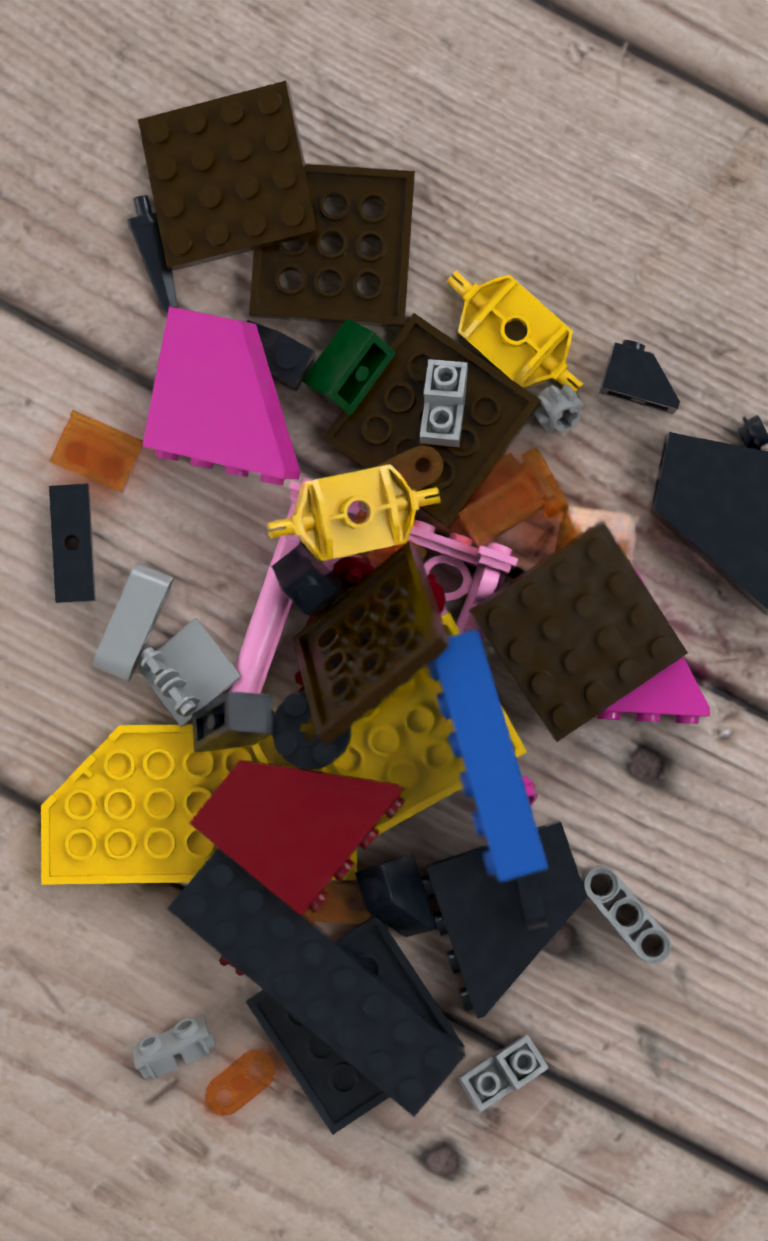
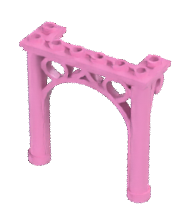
[220,477,518,696]

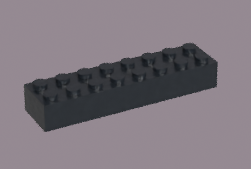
[167,848,466,1117]

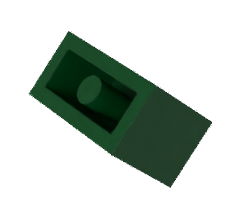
[302,318,396,416]

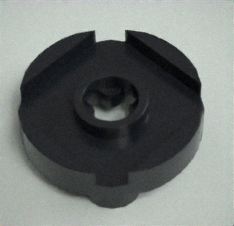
[272,690,352,770]

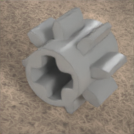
[533,384,584,434]

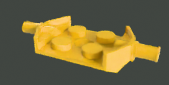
[446,270,584,393]
[267,464,440,561]

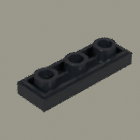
[49,483,96,604]

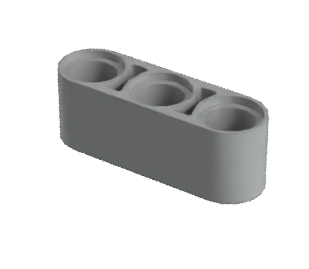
[92,563,174,682]
[581,865,671,964]

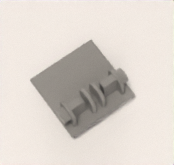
[137,618,242,727]

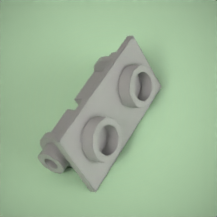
[132,1014,217,1080]

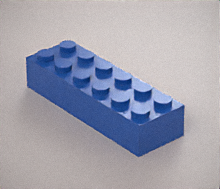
[428,629,549,882]

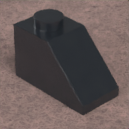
[247,320,316,392]
[599,340,680,414]
[272,542,348,617]
[192,691,275,752]
[355,853,438,938]

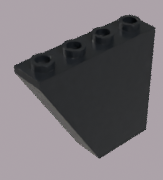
[650,432,768,615]
[421,820,587,1019]

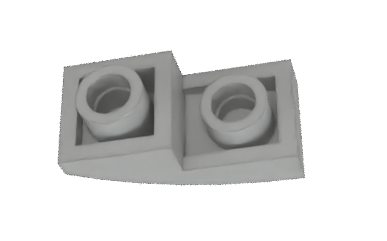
[420,359,468,447]
[457,1034,549,1112]

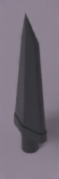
[127,195,178,314]

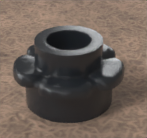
[738,415,768,450]

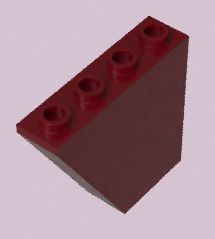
[189,760,405,916]

